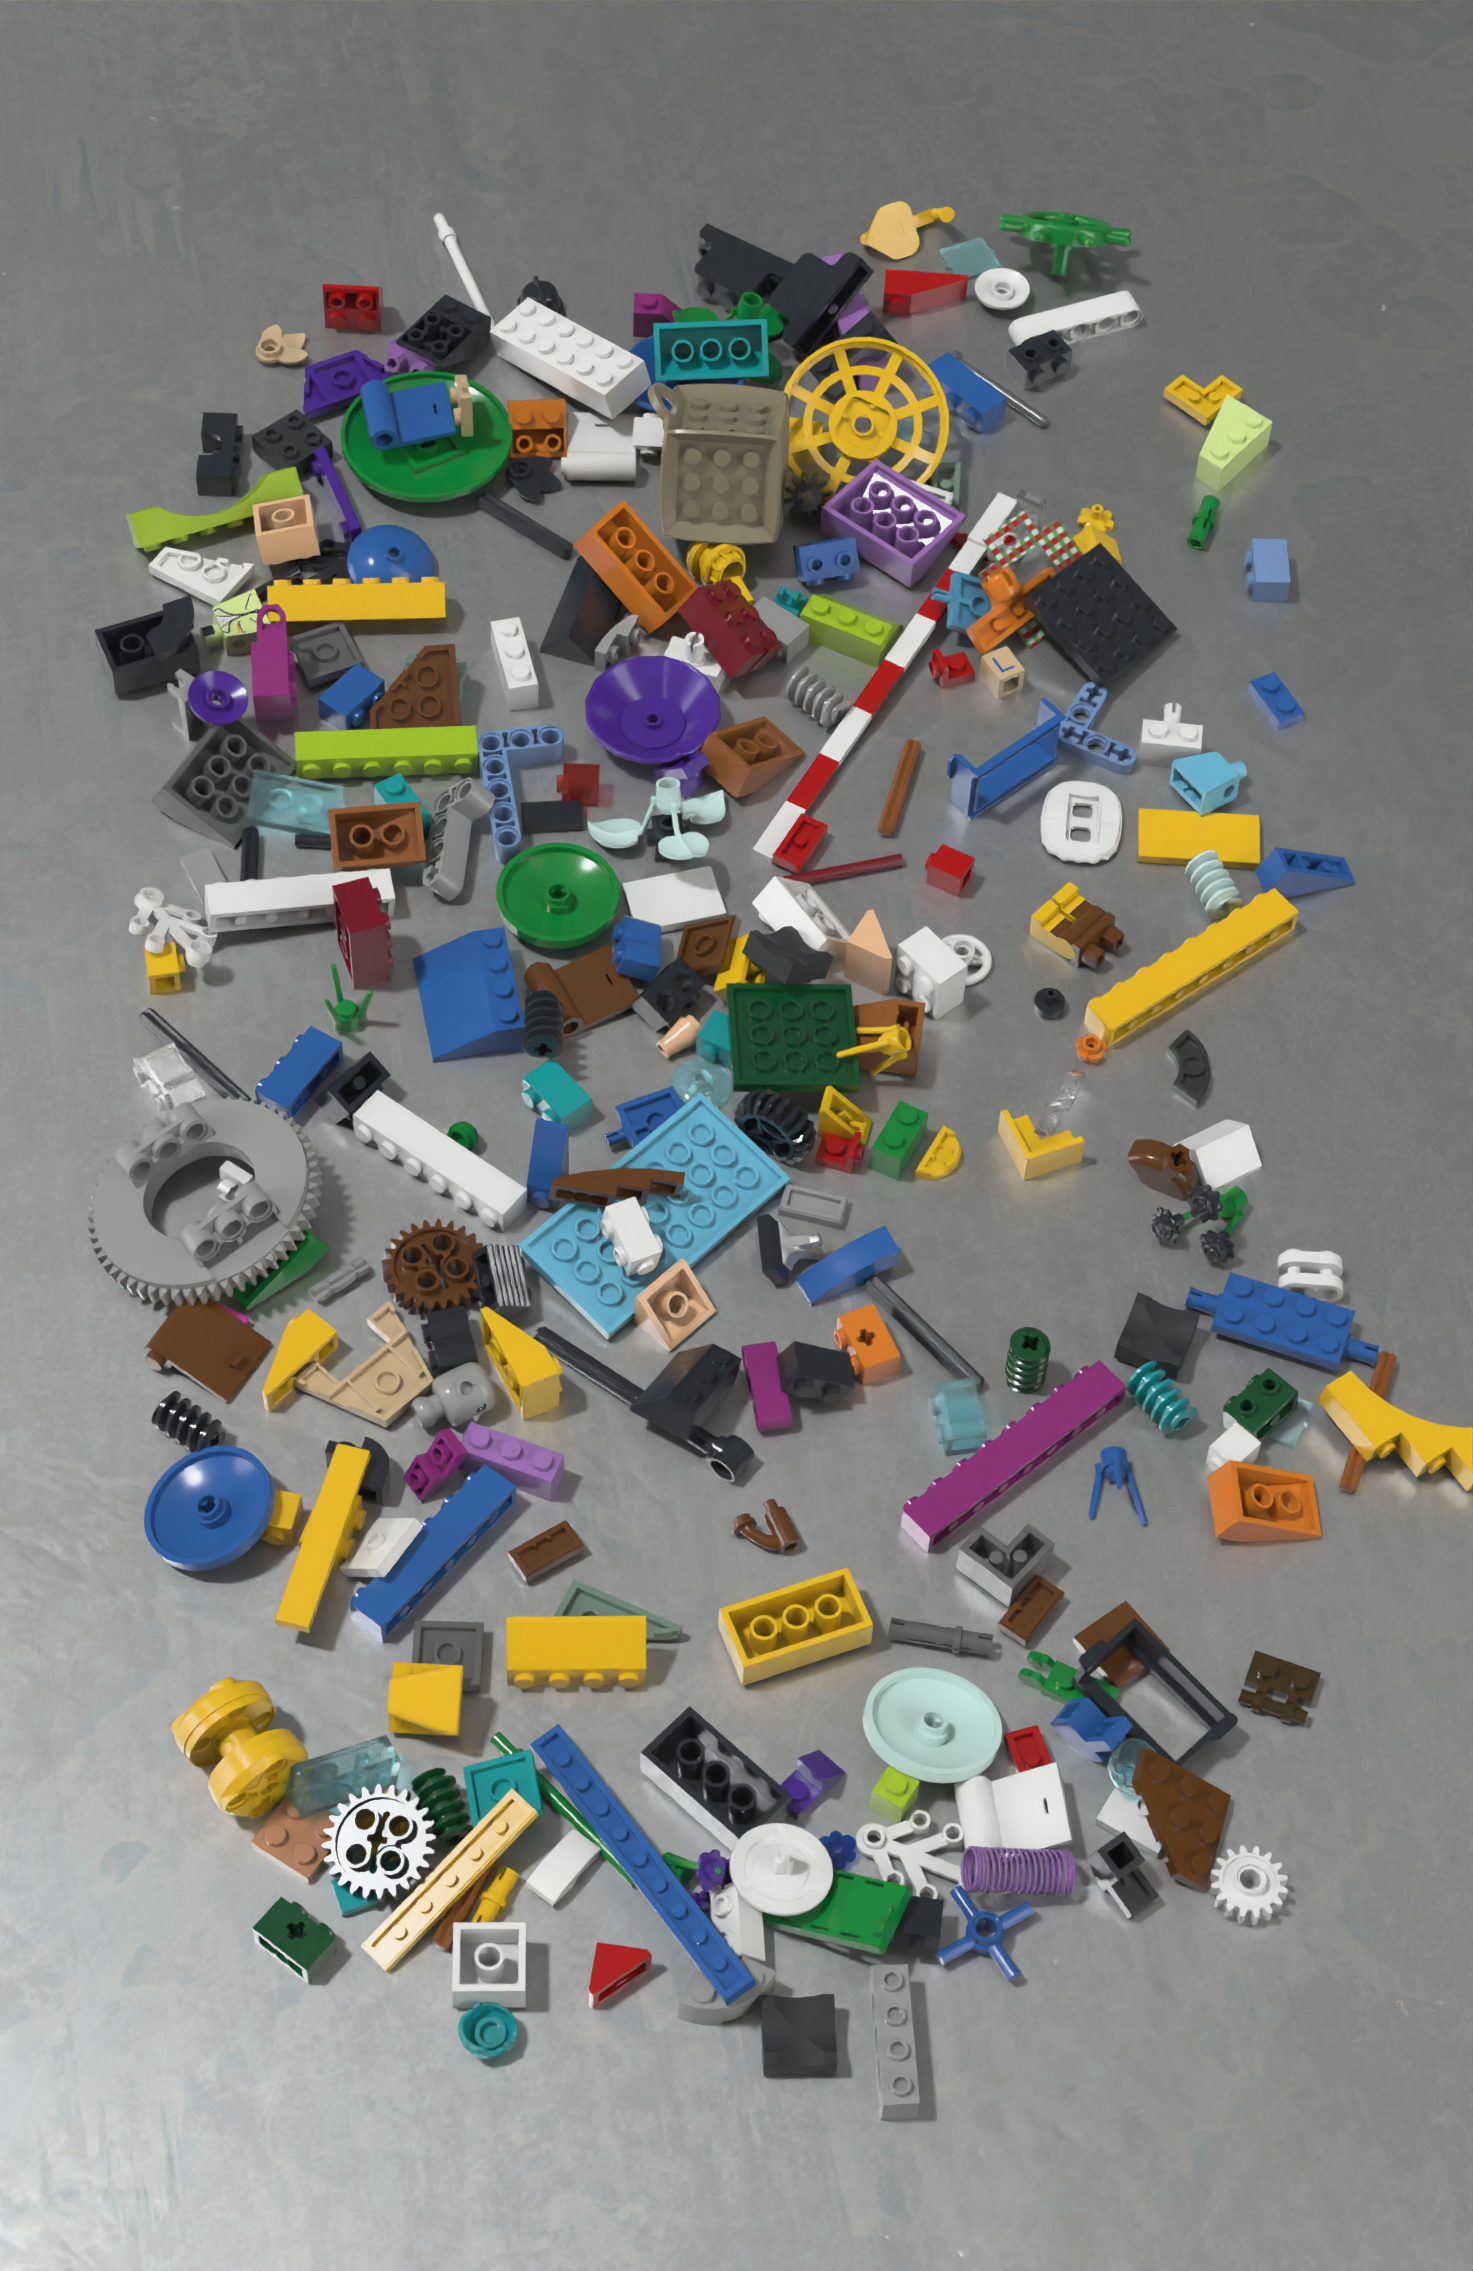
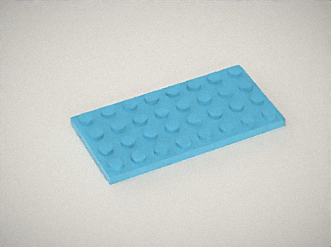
[518,1092,791,1339]

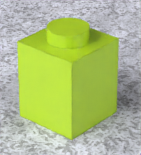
[869,1765,920,1824]

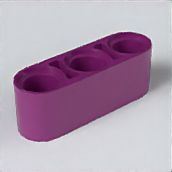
[741,1341,792,1432]

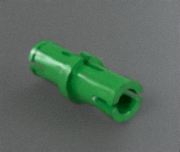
[1187,495,1220,550]

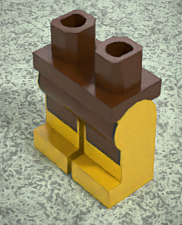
[1030,881,1124,969]

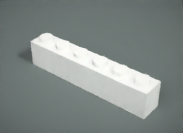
[204,868,396,933]
[353,1090,527,1232]

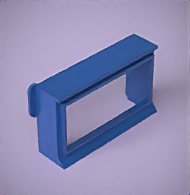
[947,697,1068,820]

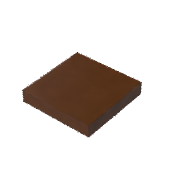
[676,915,741,976]
[1072,1601,1170,1690]

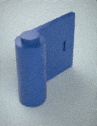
[360,380,457,450]

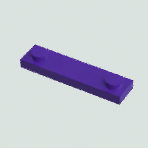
[311,447,362,543]

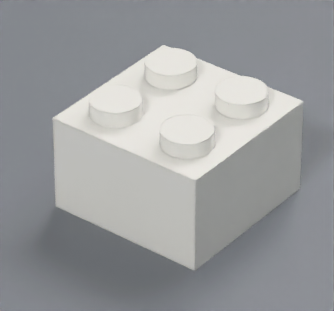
[894,926,968,1021]
[452,1922,526,2008]

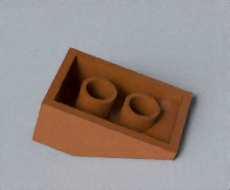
[699,716,805,798]
[328,801,426,873]

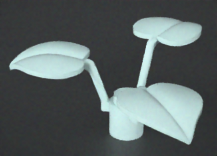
[587,777,726,860]

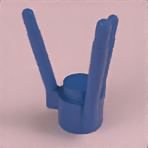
[1088,1446,1148,1526]

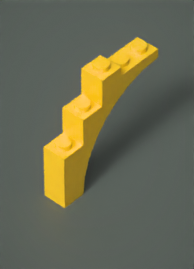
[1317,1371,1473,1492]

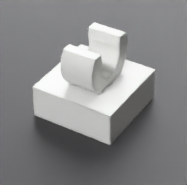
[217,1160,253,1202]

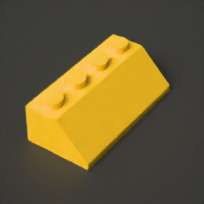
[506,1616,646,1689]

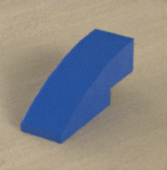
[796,1226,900,1307]

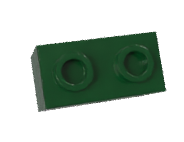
[252,1896,338,1984]

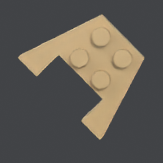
[294,1301,434,1428]

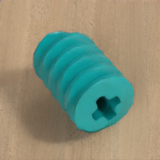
[1126,1361,1198,1434]

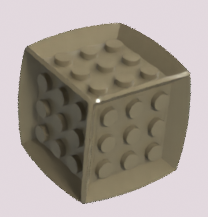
[648,382,789,545]

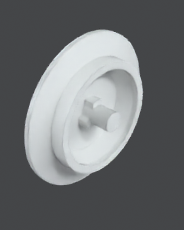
[729,1823,833,1916]

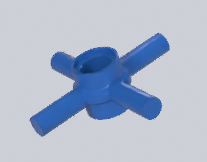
[936,1885,1034,1981]

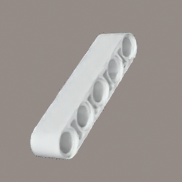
[1008,291,1143,346]

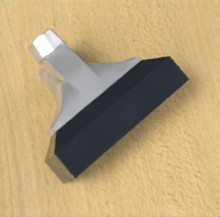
[757,1214,824,1287]

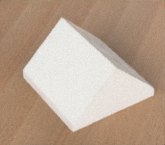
[1174,1119,1262,1191]

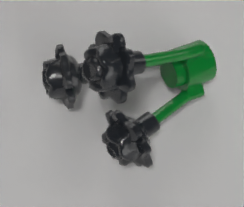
[1151,1184,1248,1263]

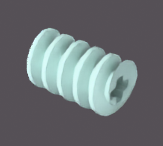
[1185,850,1243,919]

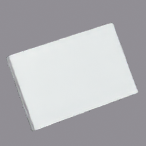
[622,866,727,933]

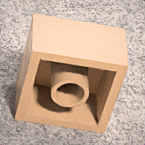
[252,494,320,566]

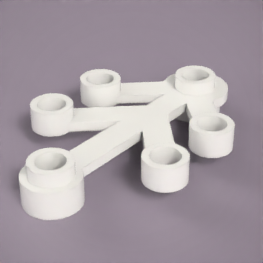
[128,887,217,967]
[856,1810,986,1899]

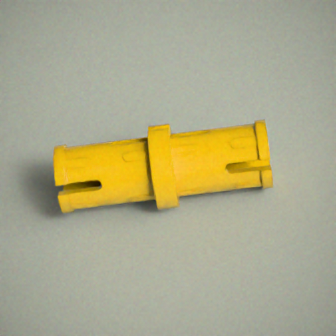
[471,1866,519,1922]

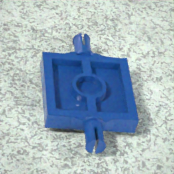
[604,1086,686,1148]

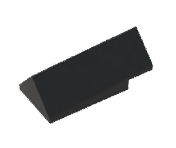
[540,555,623,667]

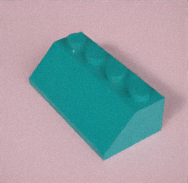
[653,319,769,381]

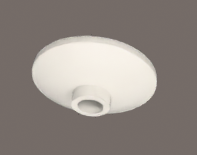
[975,268,1030,310]

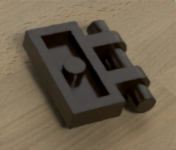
[1238,1650,1321,1725]

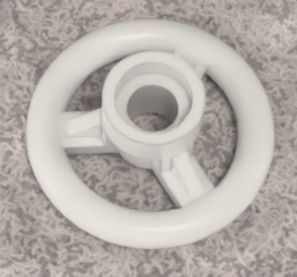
[941,934,992,986]

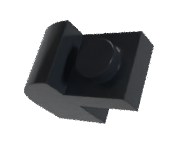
[325,1437,391,1506]
[1090,1831,1159,1919]

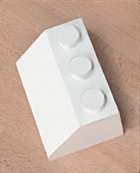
[752,876,851,964]

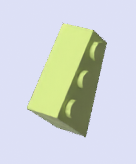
[1195,394,1272,492]

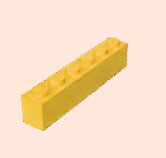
[267,577,446,623]

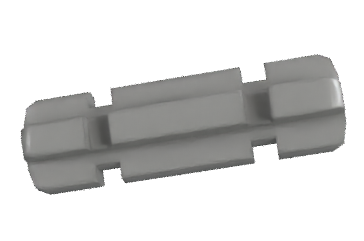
[310,1257,370,1303]

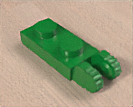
[1018,1650,1119,1705]

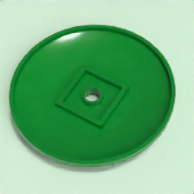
[341,371,512,503]

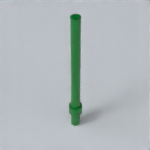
[490,1732,636,1887]

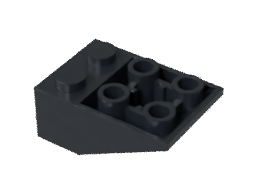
[396,294,491,367]

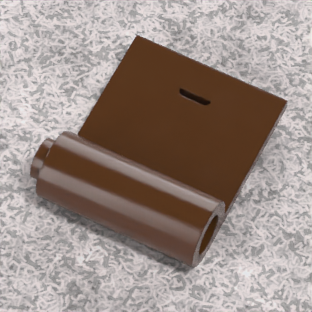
[524,945,639,1038]
[143,1297,271,1403]

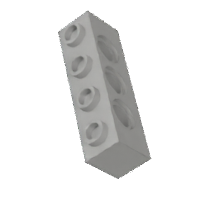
[869,1964,920,2121]

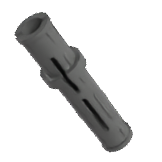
[888,1617,993,1656]

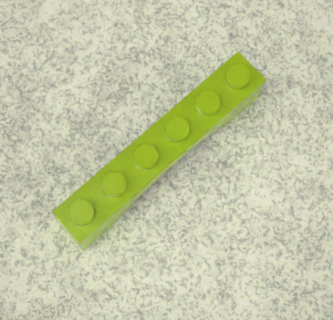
[125,467,304,552]

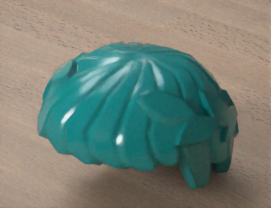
[458,2002,518,2060]

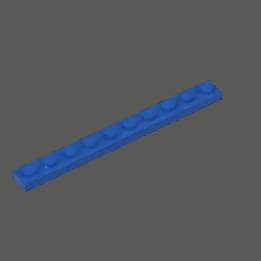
[530,1724,757,2006]

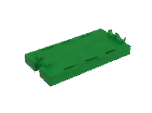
[762,1869,912,1955]

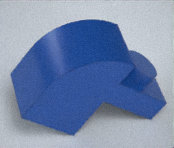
[1050,1698,1133,1762]

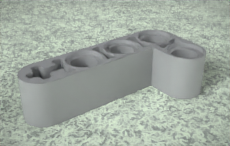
[423,777,495,901]

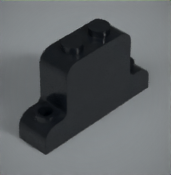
[694,223,794,311]
[769,252,874,360]

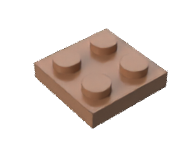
[250,1788,339,1884]

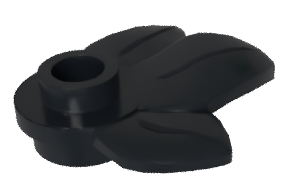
[506,456,561,501]

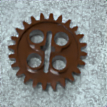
[382,1219,483,1315]

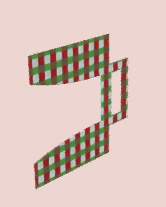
[978,510,1084,649]

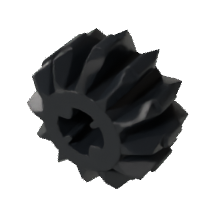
[784,472,833,521]

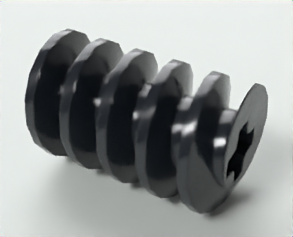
[523,990,564,1059]
[151,1390,225,1453]

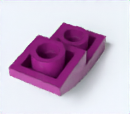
[403,1428,468,1502]

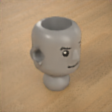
[411,1362,496,1427]

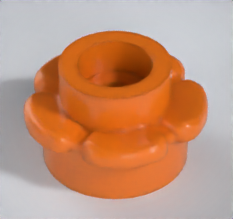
[1075,1034,1106,1064]

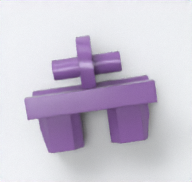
[384,339,437,374]

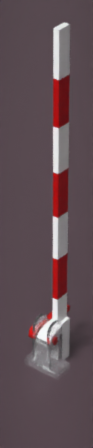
[752,489,1047,863]

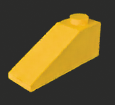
[262,1308,339,1412]

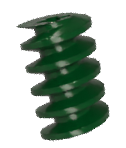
[1005,1327,1051,1394]
[411,1768,473,1849]

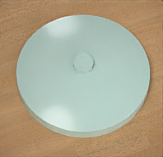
[863,1667,1002,1783]

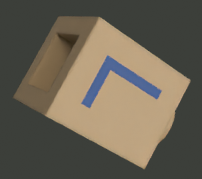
[979,646,1025,699]

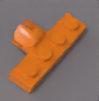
[965,566,1056,655]

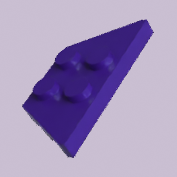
[303,349,399,419]

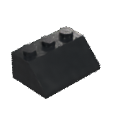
[630,1344,742,1441]

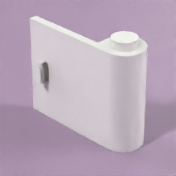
[561,412,636,481]
[954,1762,1074,1867]

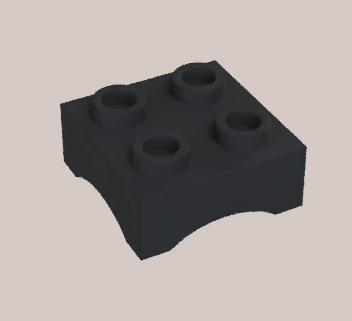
[252,409,333,477]
[742,926,834,985]
[1114,1292,1200,1379]
[760,1994,838,2076]

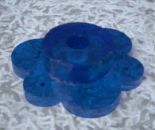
[819,1831,856,1870]

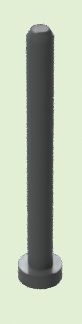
[951,350,1048,427]

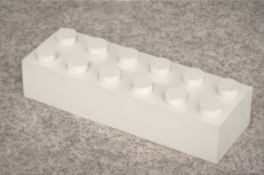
[489,297,652,420]

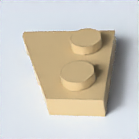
[450,374,473,437]

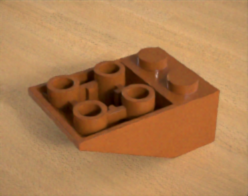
[853,999,926,1075]

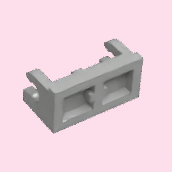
[167,668,209,741]

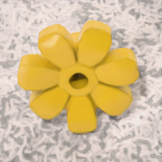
[1077,504,1114,533]

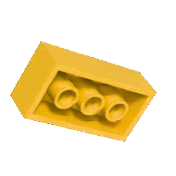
[718,1567,873,1686]

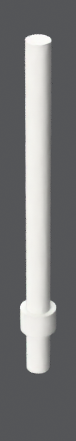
[434,213,496,329]

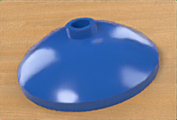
[347,525,434,584]

